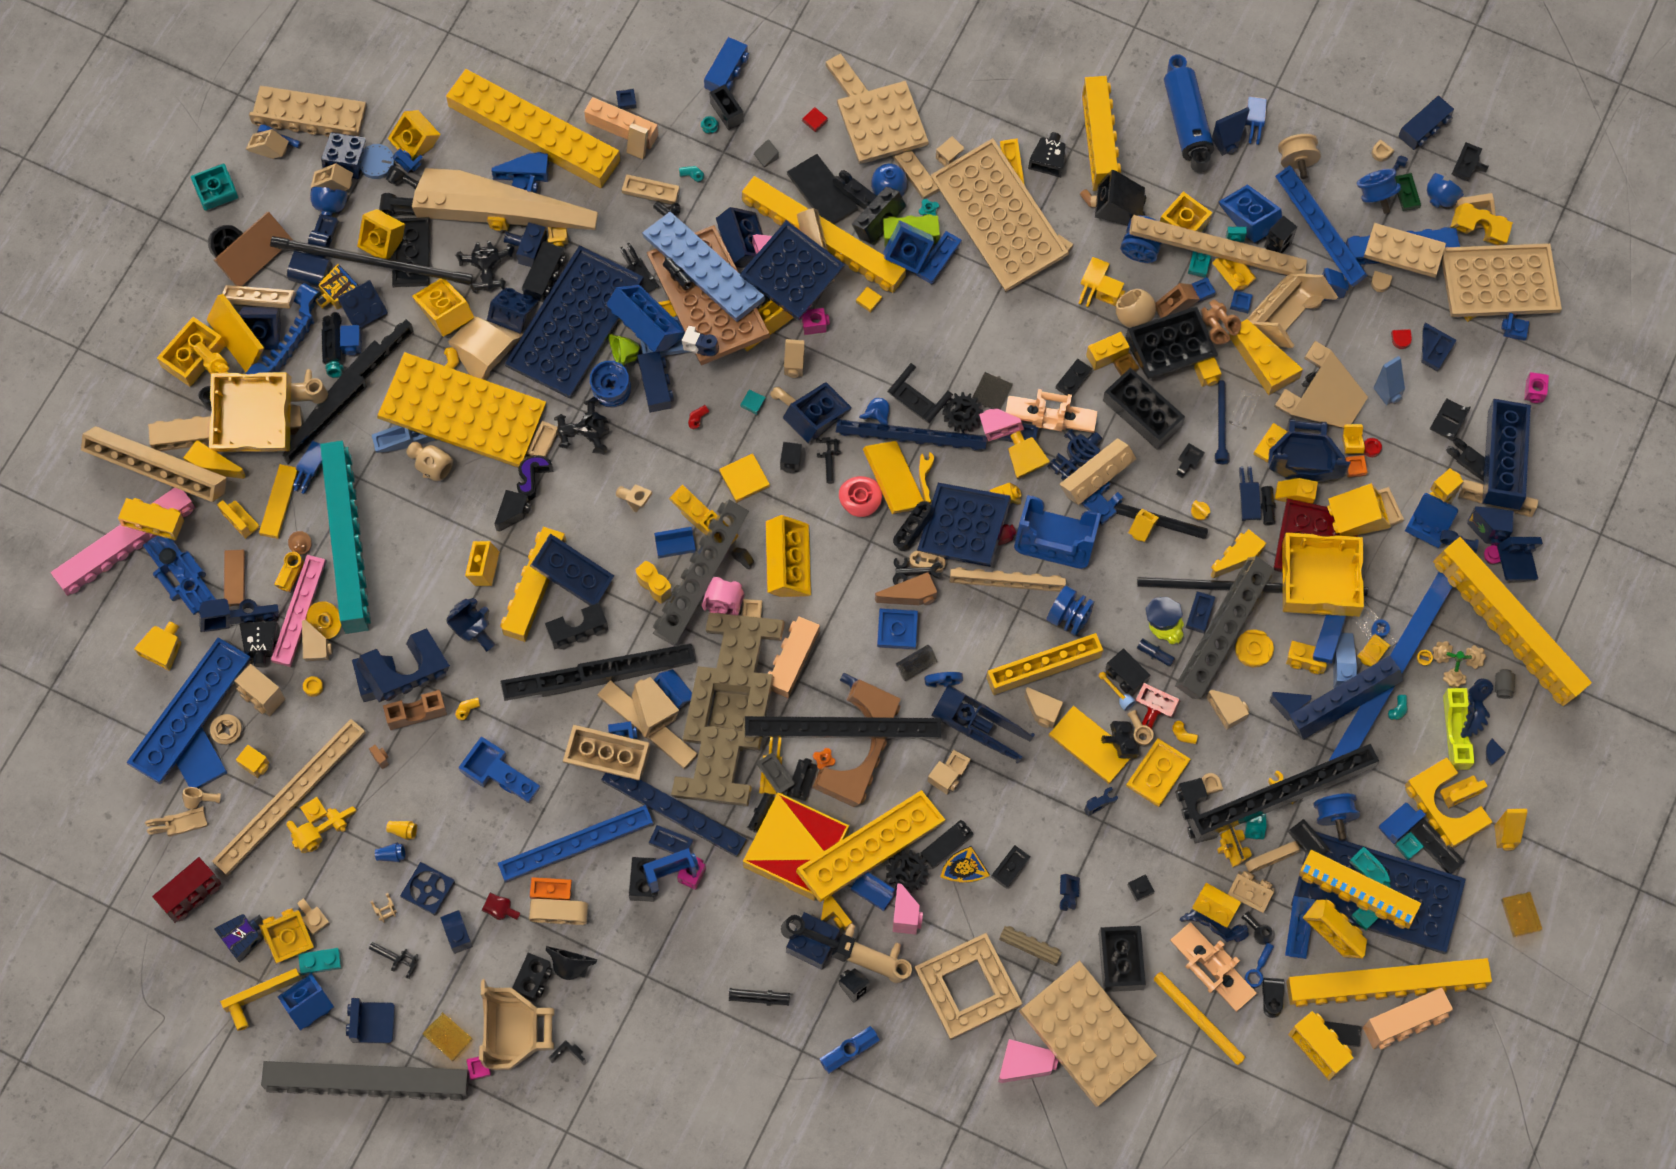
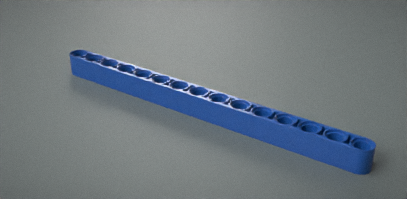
[1329,572,1453,761]

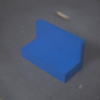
[654,527,696,559]
[654,669,692,710]
[1378,802,1426,844]
[851,872,895,911]

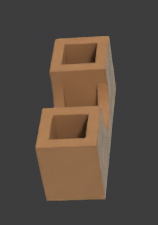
[383,690,447,730]

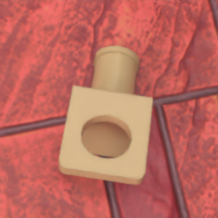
[616,484,652,512]

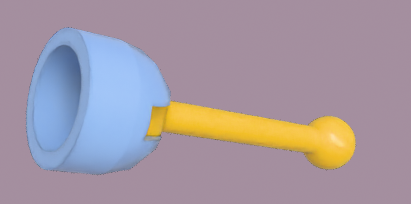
[1099,672,1136,711]

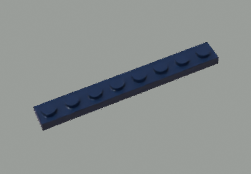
[836,419,987,450]
[601,773,747,858]

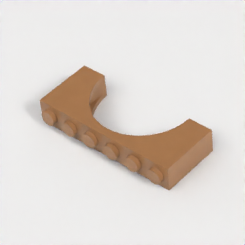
[812,679,901,807]

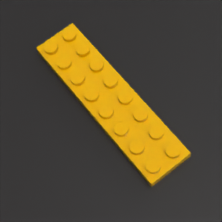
[796,790,945,902]

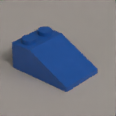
[1219,184,1282,243]

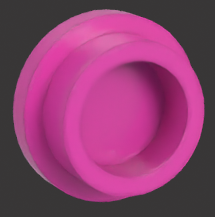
[1484,545,1501,564]

